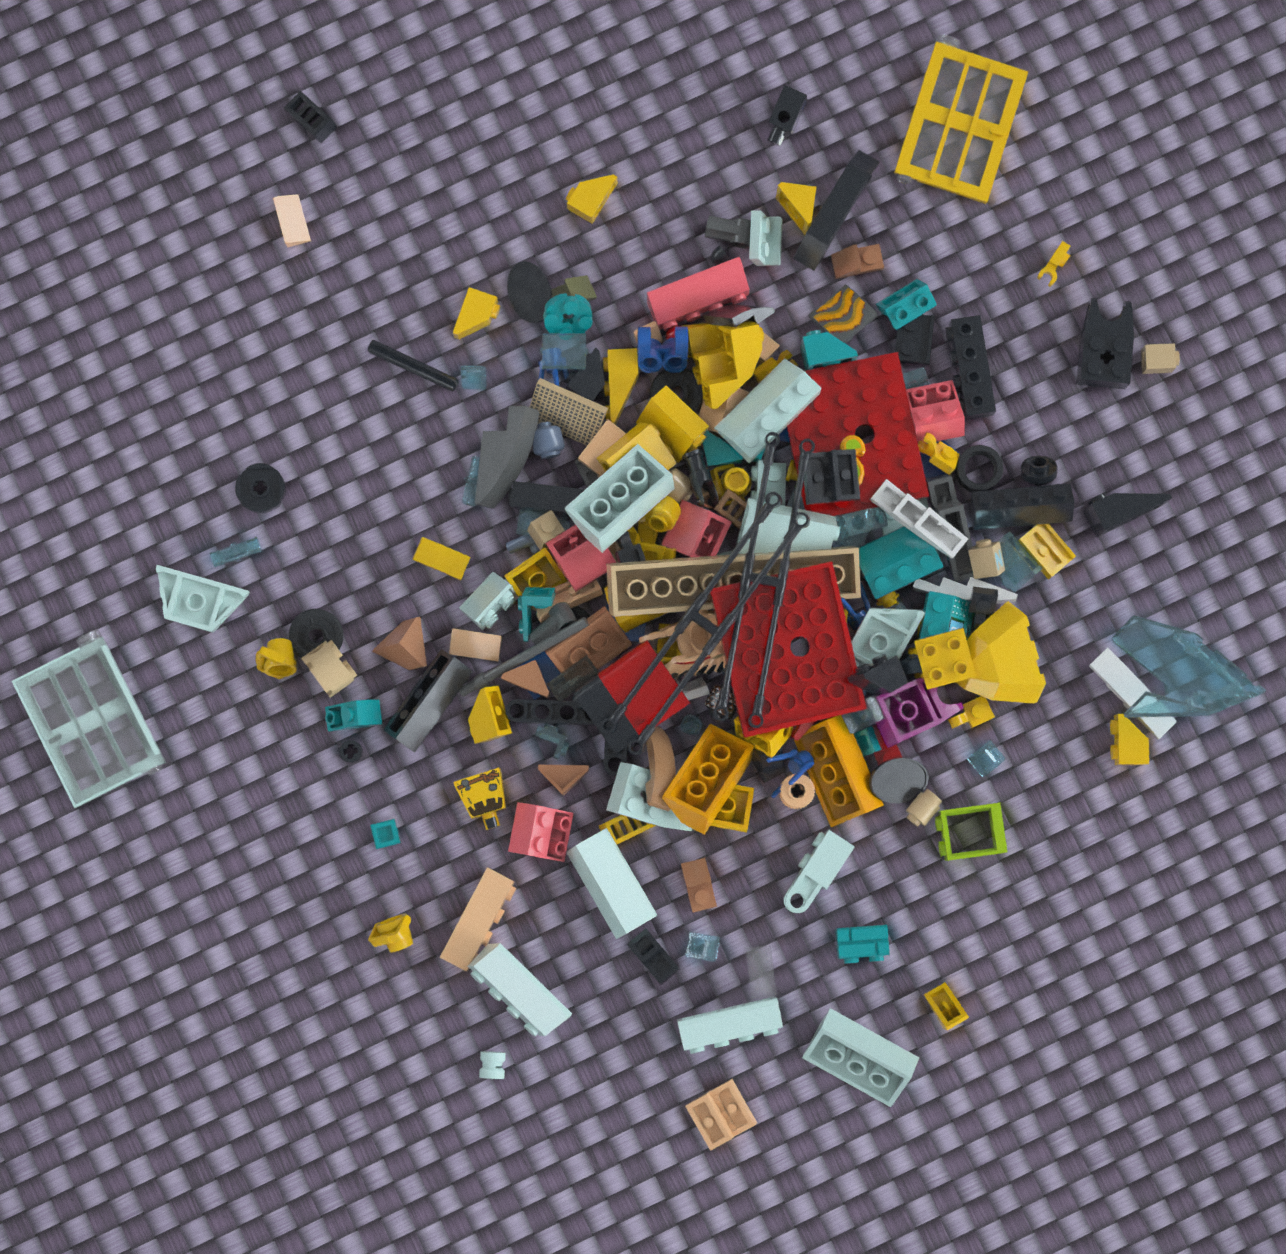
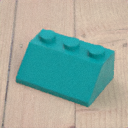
[859,526,944,599]

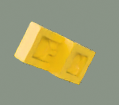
[412,537,471,580]

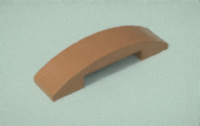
[645,726,676,811]

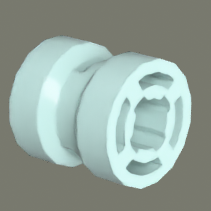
[479,1051,506,1079]

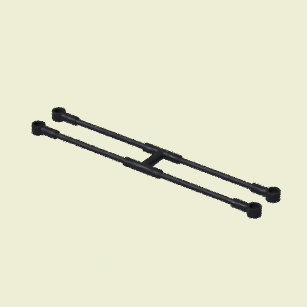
[713,432,815,728]
[601,492,810,755]

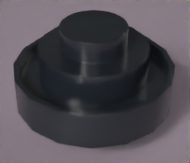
[1021,455,1058,486]

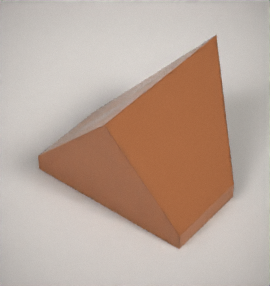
[372,617,427,670]
[538,765,589,796]

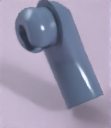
[506,535,540,554]

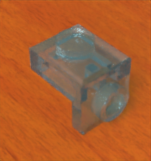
[535,724,570,761]

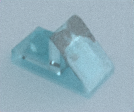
[842,695,885,734]

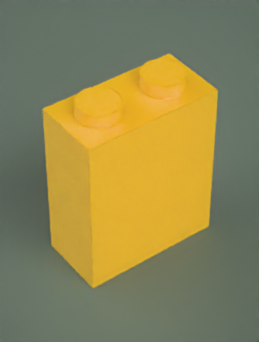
[636,385,709,463]
[596,422,677,472]

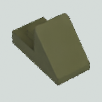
[551,275,597,302]

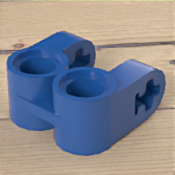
[637,326,688,373]

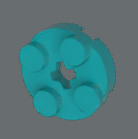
[543,293,593,342]

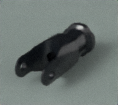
[682,449,719,507]

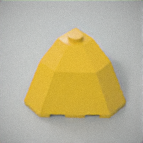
[681,321,764,409]
[956,601,1046,703]

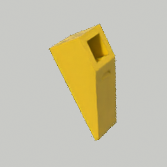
[603,348,638,425]

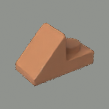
[831,244,884,279]
[681,858,717,912]

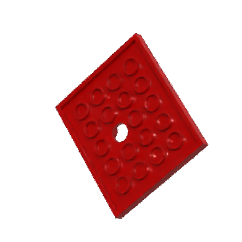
[787,352,929,517]
[710,561,867,738]

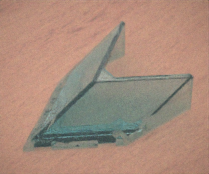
[1112,615,1267,718]

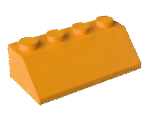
[794,714,884,827]
[662,724,754,835]

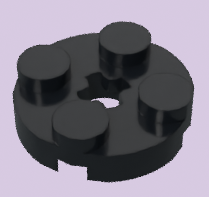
[235,463,286,513]

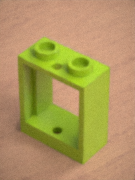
[935,803,1008,861]

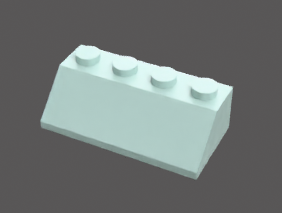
[714,358,822,463]
[565,444,675,552]
[468,943,572,1036]
[677,996,783,1054]
[802,1008,919,1107]

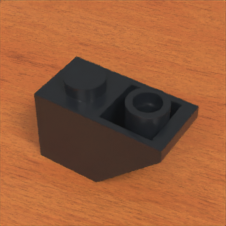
[564,348,605,401]
[847,654,908,696]

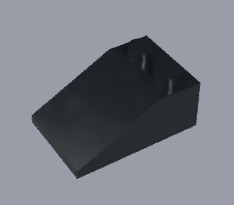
[1083,493,1172,537]

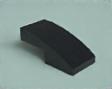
[627,928,680,985]

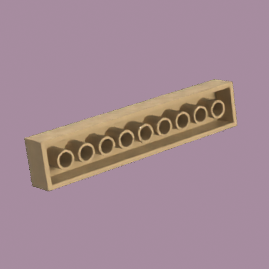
[606,546,861,617]

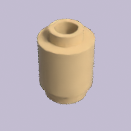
[906,789,942,827]

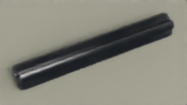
[367,340,459,392]

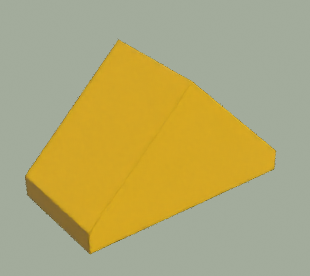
[924,982,969,1030]

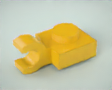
[1037,241,1071,287]
[918,433,960,475]
[948,696,995,729]

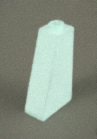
[736,498,840,554]

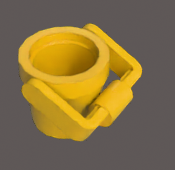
[710,464,752,507]
[255,638,297,679]
[368,913,413,953]

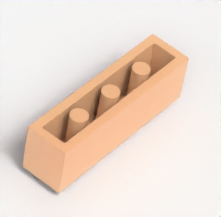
[440,867,517,972]

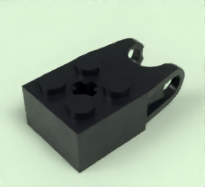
[1076,298,1134,389]

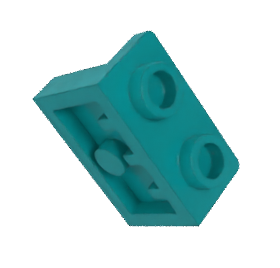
[876,279,937,330]

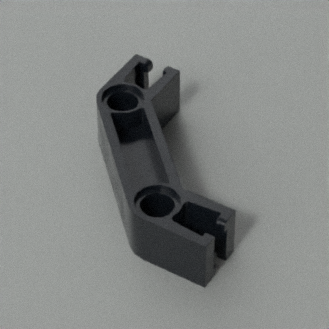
[793,150,880,271]

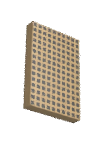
[530,378,608,446]

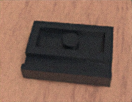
[894,314,935,365]

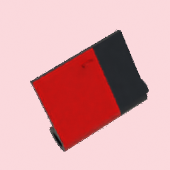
[571,640,690,754]

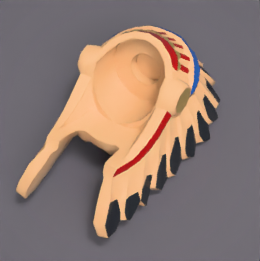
[639,609,727,679]

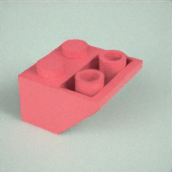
[906,380,965,444]
[661,500,732,558]
[546,524,616,592]
[508,802,574,862]

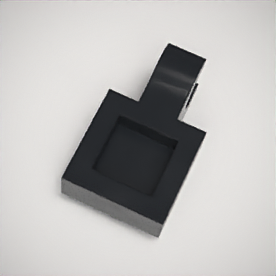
[615,531,646,563]
[968,586,998,630]

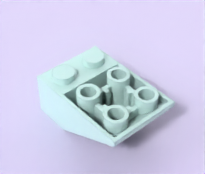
[459,572,516,630]

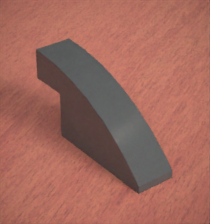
[475,406,540,508]
[926,473,974,582]

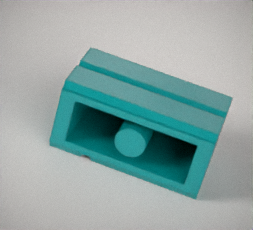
[835,925,890,963]

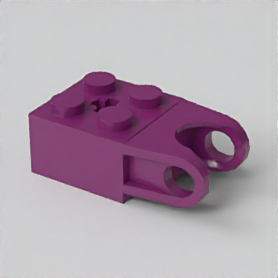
[867,678,964,748]

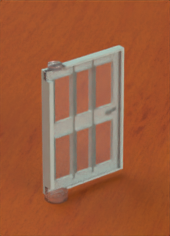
[12,630,166,808]

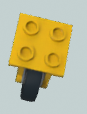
[899,628,976,690]

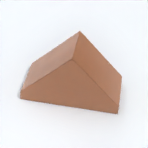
[501,660,550,698]

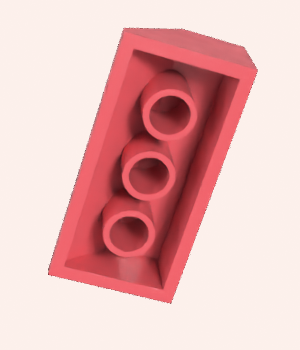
[647,257,750,331]

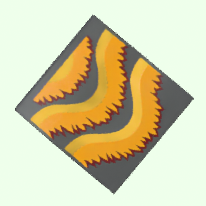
[808,284,877,343]

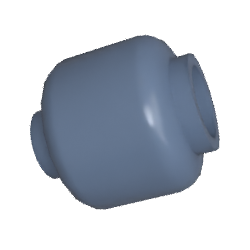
[532,421,565,459]

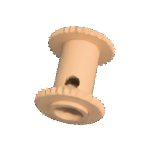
[779,773,815,810]

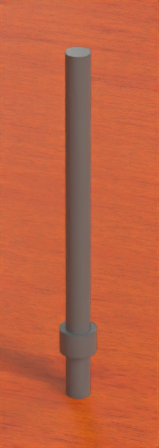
[459,617,589,697]

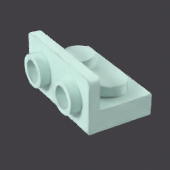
[749,210,783,266]
[750,460,786,506]

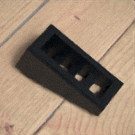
[284,91,337,143]

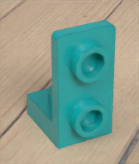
[518,587,555,642]

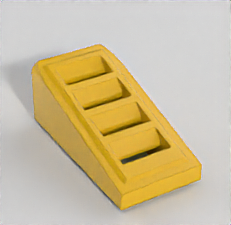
[599,815,656,845]

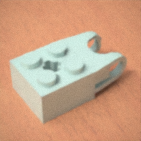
[606,762,692,831]
[784,830,854,913]

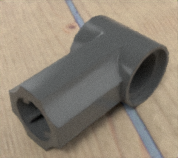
[705,215,751,249]
[529,602,578,644]

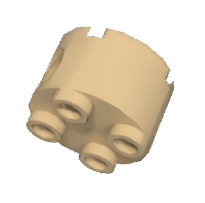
[301,640,357,698]

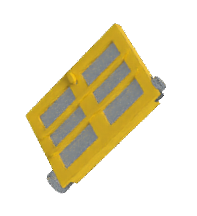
[894,35,1028,204]

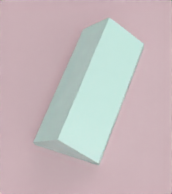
[566,828,657,939]

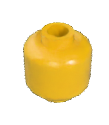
[645,496,681,532]

